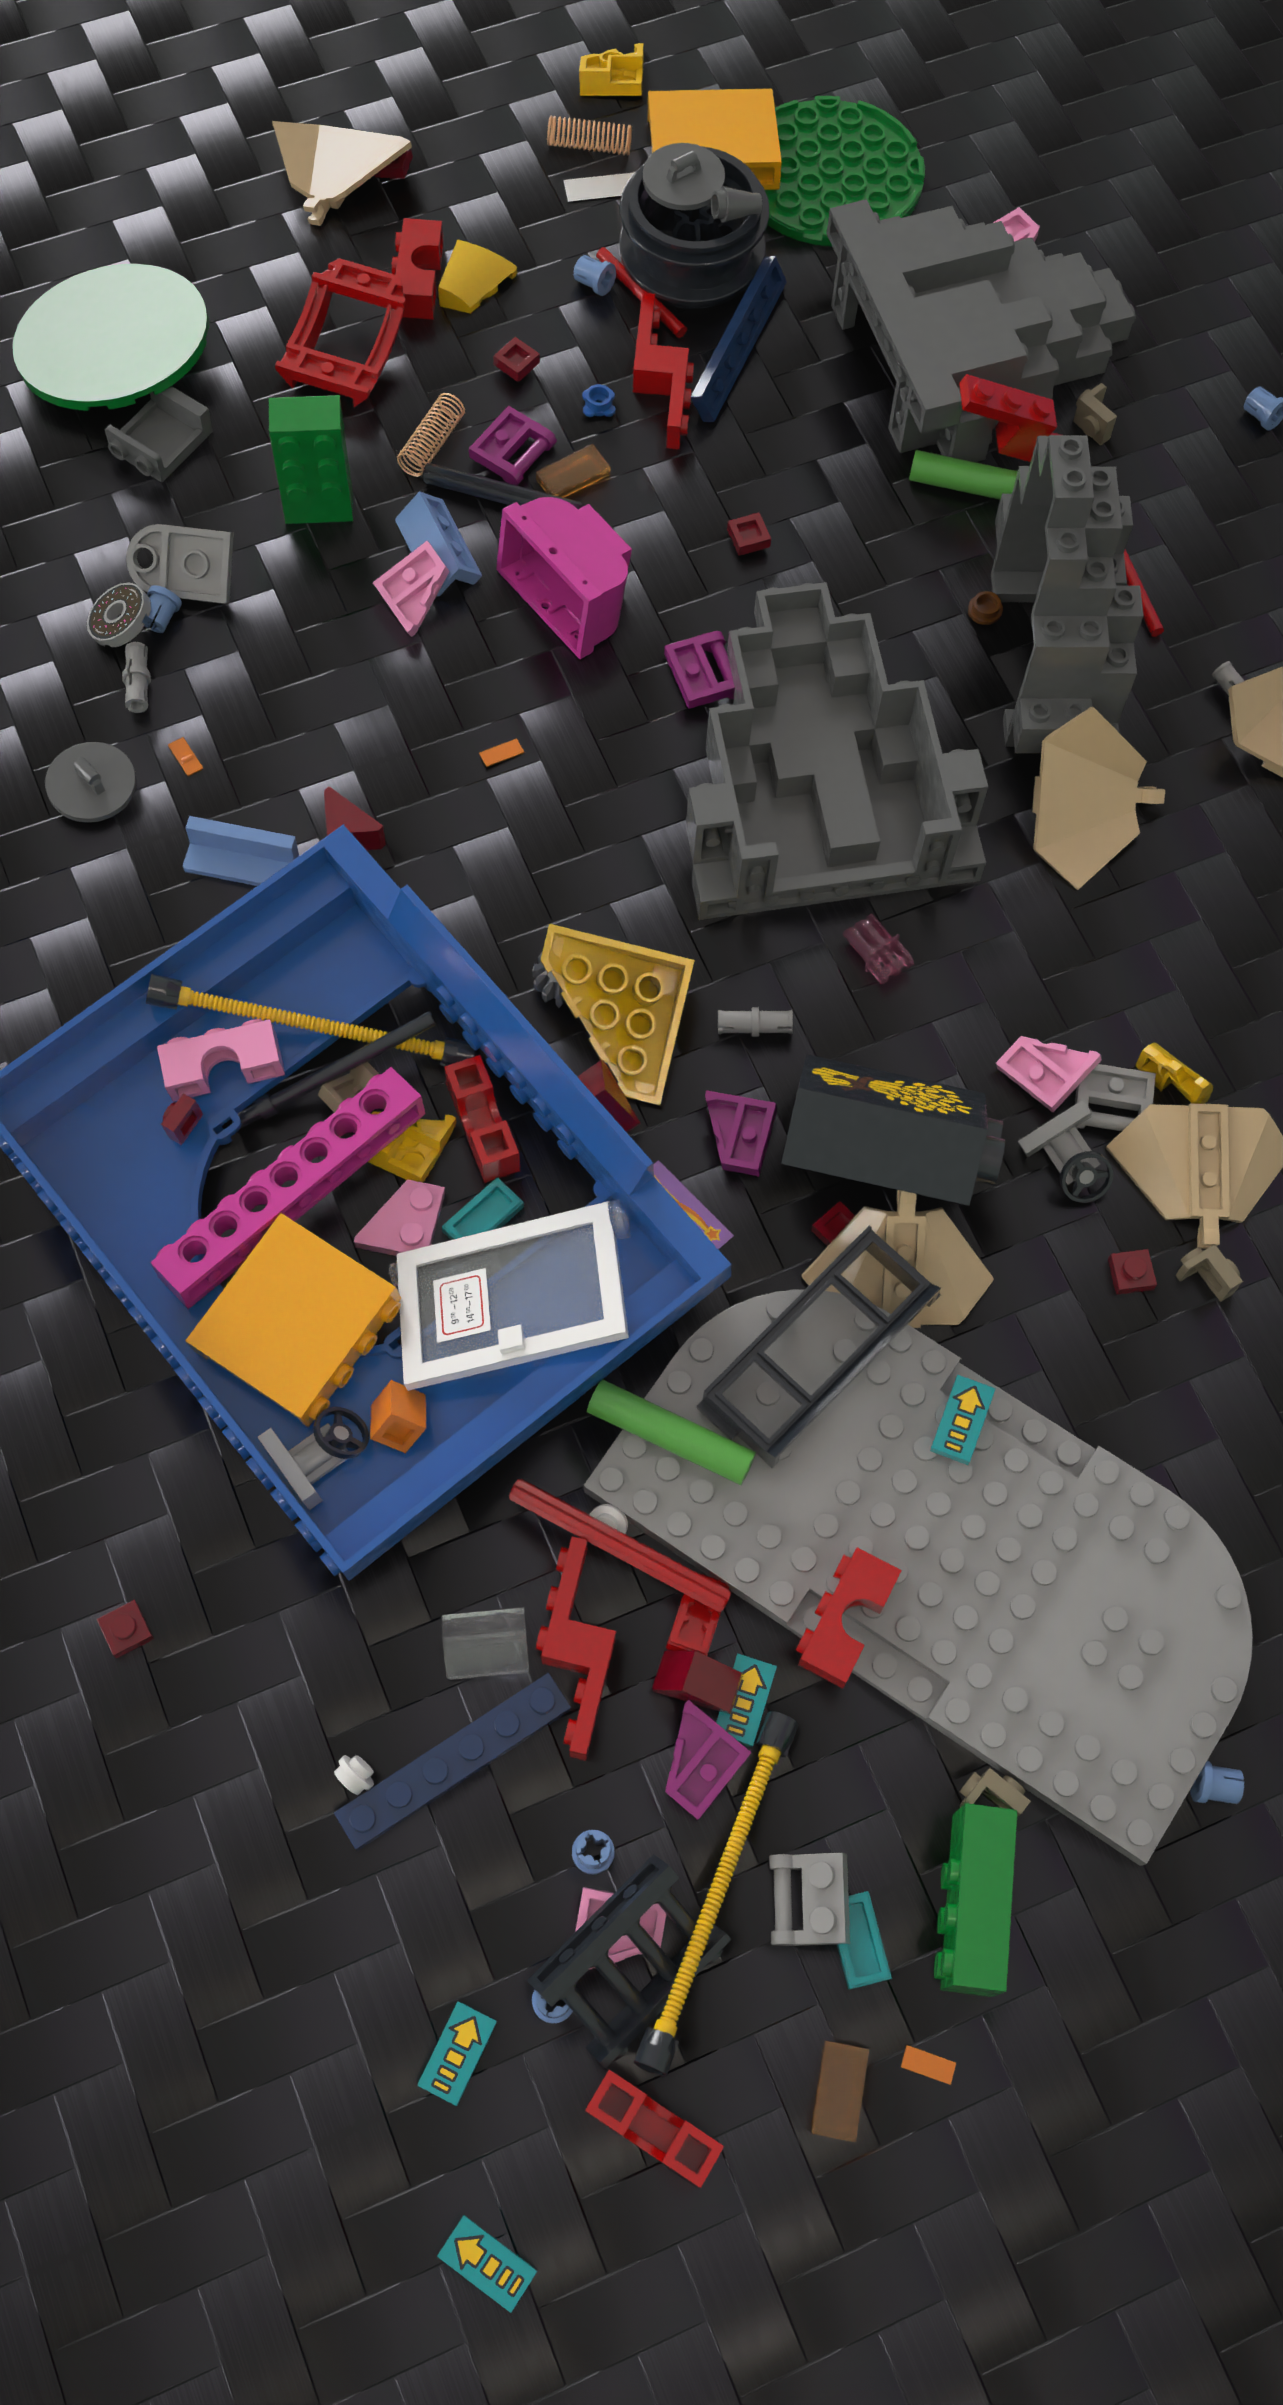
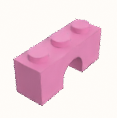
[157,1019,285,1102]

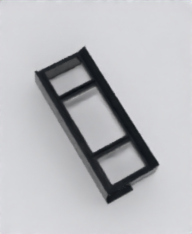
[697,1225,941,1468]

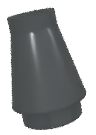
[711,186,762,222]

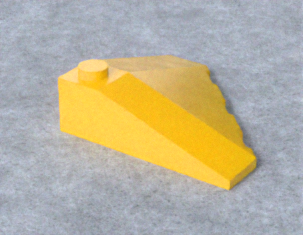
[540,924,695,1106]

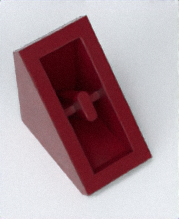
[324,786,386,850]
[577,1060,641,1133]
[652,1651,743,1715]

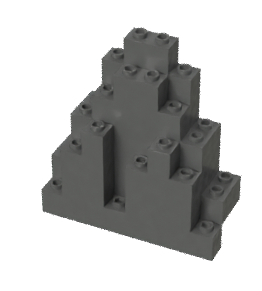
[826,199,1135,462]
[991,435,1144,753]
[686,582,988,920]

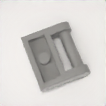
[1075,1064,1156,1131]
[769,1853,850,1946]

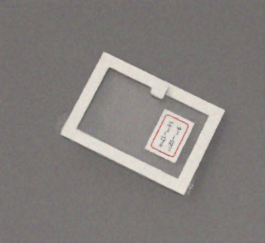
[389,1199,630,1391]

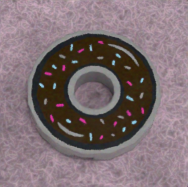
[87,582,151,647]

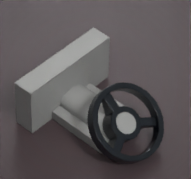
[1018,1100,1114,1203]
[258,1407,369,1510]

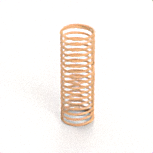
[547,115,632,156]
[397,393,465,477]

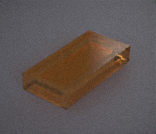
[536,444,610,498]
[811,2041,869,2142]

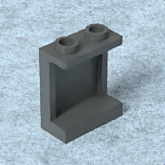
[105,386,213,482]

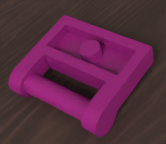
[469,406,557,486]
[664,631,735,709]

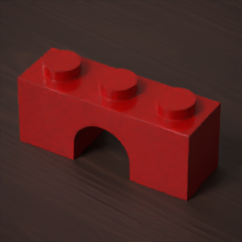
[392,218,444,320]
[444,1055,520,1183]
[796,1547,902,1688]
[585,2070,724,2188]

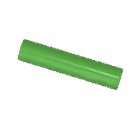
[909,450,1018,500]
[587,1379,757,1485]

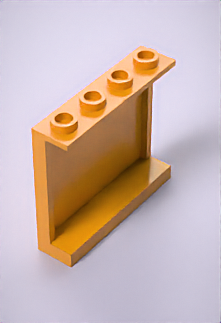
[647,89,782,190]
[185,1213,402,1427]

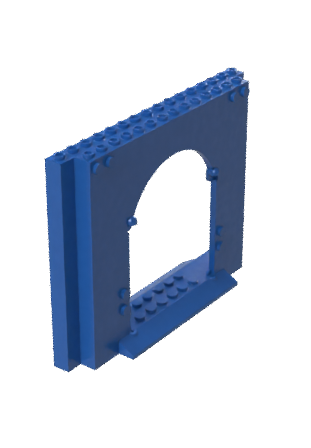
[0,824,731,1581]

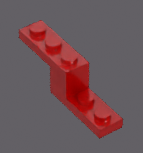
[633,292,694,449]
[959,374,1060,462]
[536,1536,616,1761]

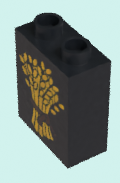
[781,1054,1005,1205]

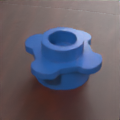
[582,384,615,417]

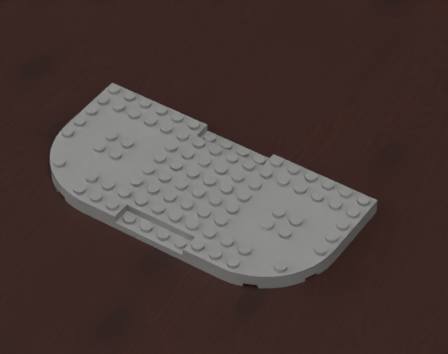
[584,1290,1253,1866]

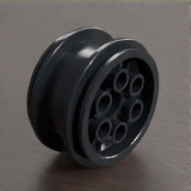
[619,146,770,309]

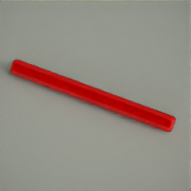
[509,1479,731,1612]

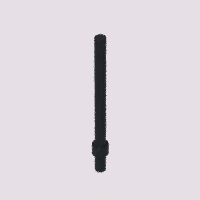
[230,1011,437,1130]

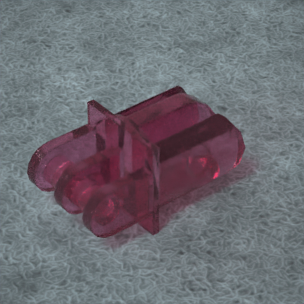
[843,913,914,984]

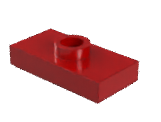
[666,1573,729,1656]

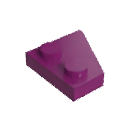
[705,1090,778,1176]
[665,1700,752,1820]

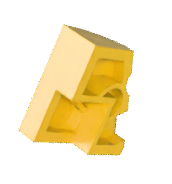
[579,43,644,96]
[438,240,517,314]
[1135,1043,1213,1104]
[368,1111,456,1183]

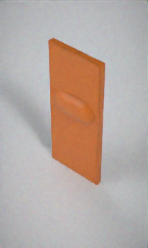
[168,737,203,776]
[479,739,524,767]
[901,2045,956,2085]

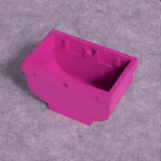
[496,497,632,659]

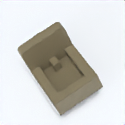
[1073,383,1117,445]
[318,1062,379,1113]
[1176,1244,1243,1302]
[959,1768,1031,1817]

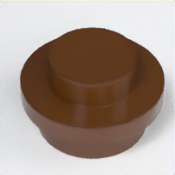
[968,591,1003,625]

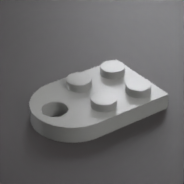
[126,524,234,604]

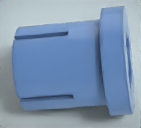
[573,255,616,296]
[1243,386,1283,431]
[142,585,182,633]
[1190,1760,1244,1804]
[572,1830,614,1875]
[532,1990,573,2024]

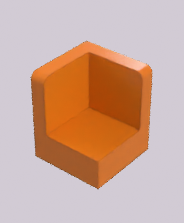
[370,1380,426,1453]

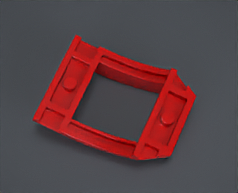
[275,258,406,407]

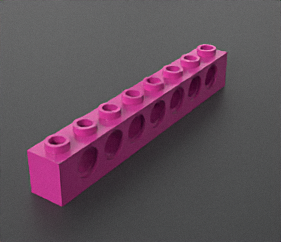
[150,1067,426,1309]

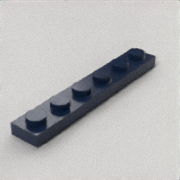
[690,256,787,422]
[334,1672,571,1851]

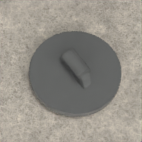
[643,143,725,210]
[45,742,136,822]

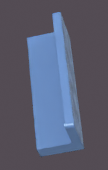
[395,491,482,596]
[183,816,299,886]

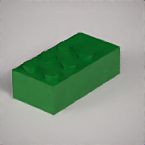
[269,395,353,524]
[934,1803,1017,1997]

